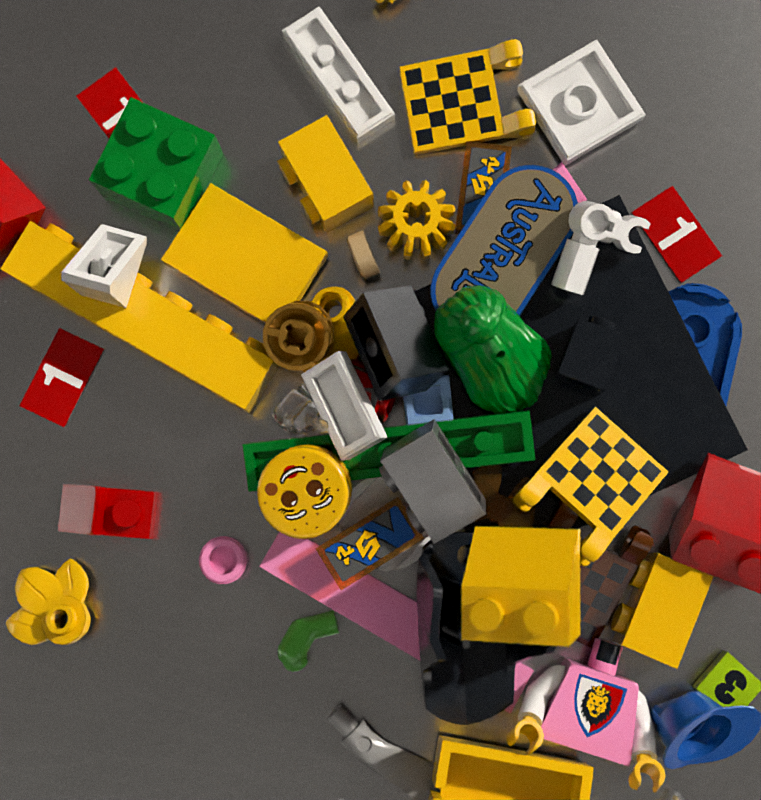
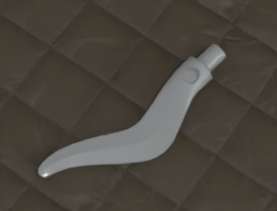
[327,705,440,800]

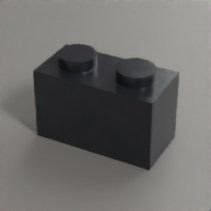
[343,285,449,401]

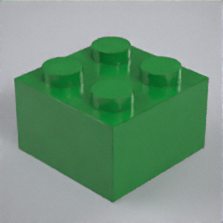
[89,97,223,231]

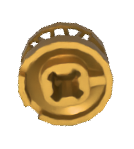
[263,301,335,371]

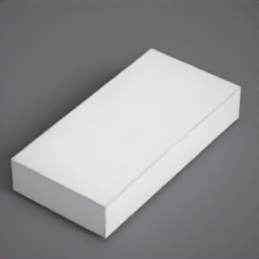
[301,351,388,461]

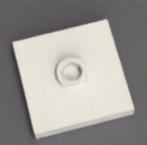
[517,39,646,166]

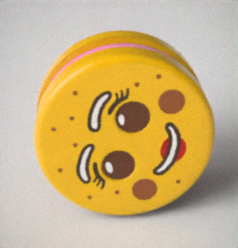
[257,444,352,539]

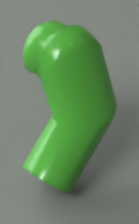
[278,610,339,672]

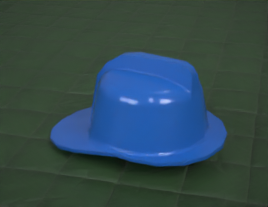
[651,691,761,769]

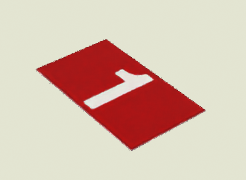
[76,67,142,138]
[631,185,722,283]
[19,328,104,427]

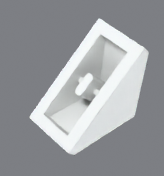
[61,224,147,308]

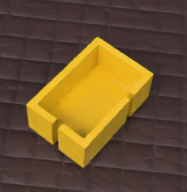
[428,735,594,800]

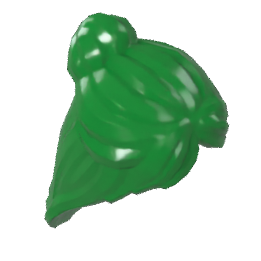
[434,285,551,414]

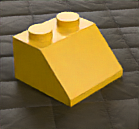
[462,526,580,647]

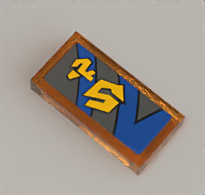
[454,141,512,234]
[315,497,424,591]

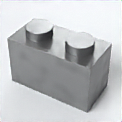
[379,419,486,544]

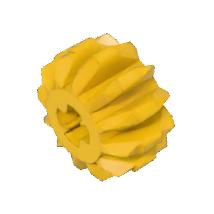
[378,180,456,260]

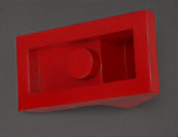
[58,484,158,539]

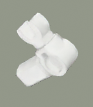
[551,201,650,295]

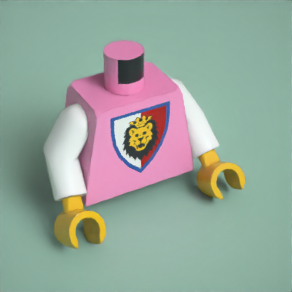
[506,638,666,793]

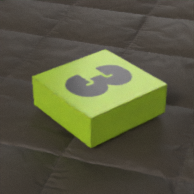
[692,650,761,707]

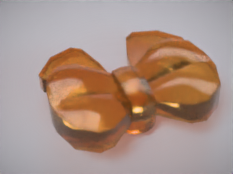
[472,464,541,528]

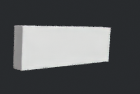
[282,6,395,144]

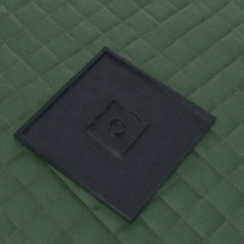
[414,195,748,532]

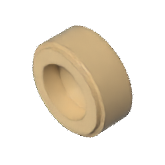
[346,230,381,279]

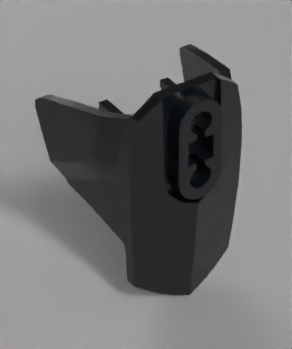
[417,532,558,725]

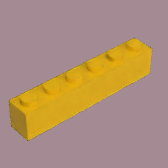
[0,221,279,415]

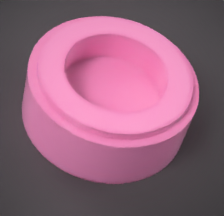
[199,536,249,584]

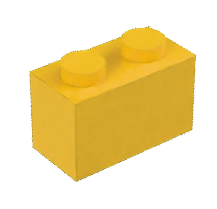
[277,115,374,233]
[611,552,713,669]

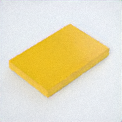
[161,183,329,324]

